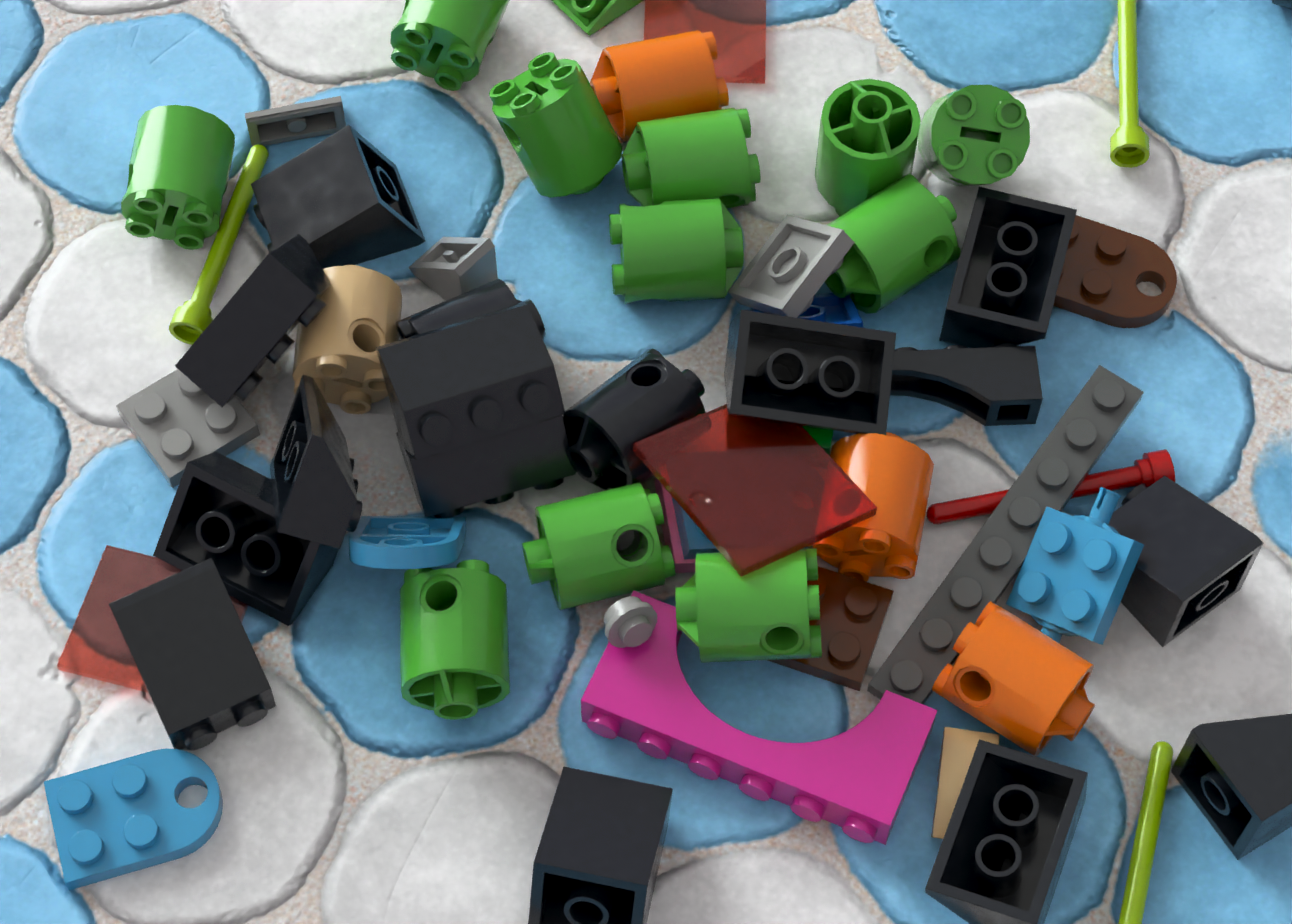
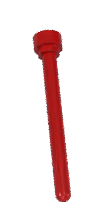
[926,449,1175,524]

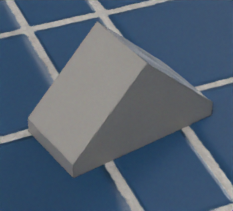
[409,237,498,301]

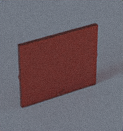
[633,404,877,577]

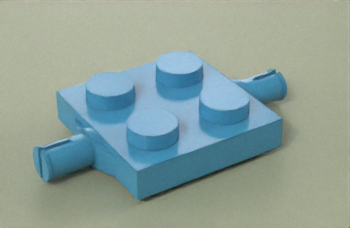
[1006,487,1144,645]

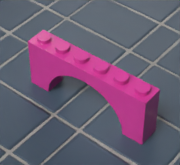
[581,590,938,845]

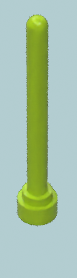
[1110,0,1150,168]
[169,144,269,345]
[1118,741,1173,924]

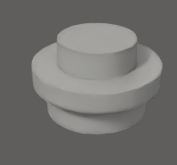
[604,596,657,648]

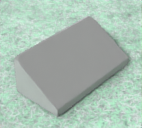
[245,96,346,147]

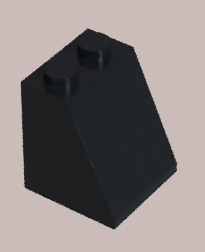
[251,125,425,269]
[1109,476,1263,647]
[109,558,276,750]
[1171,714,1292,860]
[528,767,673,924]

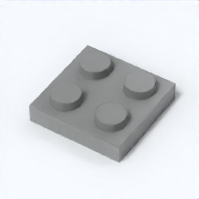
[728,215,855,318]
[116,369,260,488]

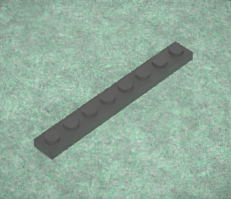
[867,365,1144,705]

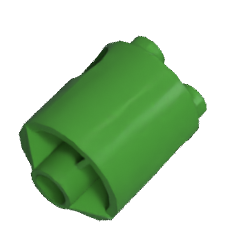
[390,0,510,91]
[489,52,623,198]
[814,79,921,216]
[918,85,1030,186]
[121,105,235,250]
[622,108,761,208]
[825,174,961,314]
[609,198,744,304]
[522,482,676,610]
[675,548,822,663]
[400,559,510,720]

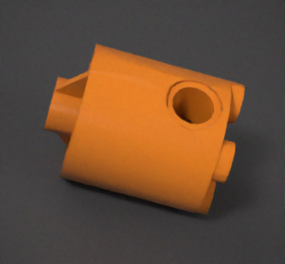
[590,30,729,144]
[812,432,934,582]
[932,601,1095,757]

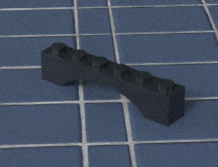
[890,343,1043,426]

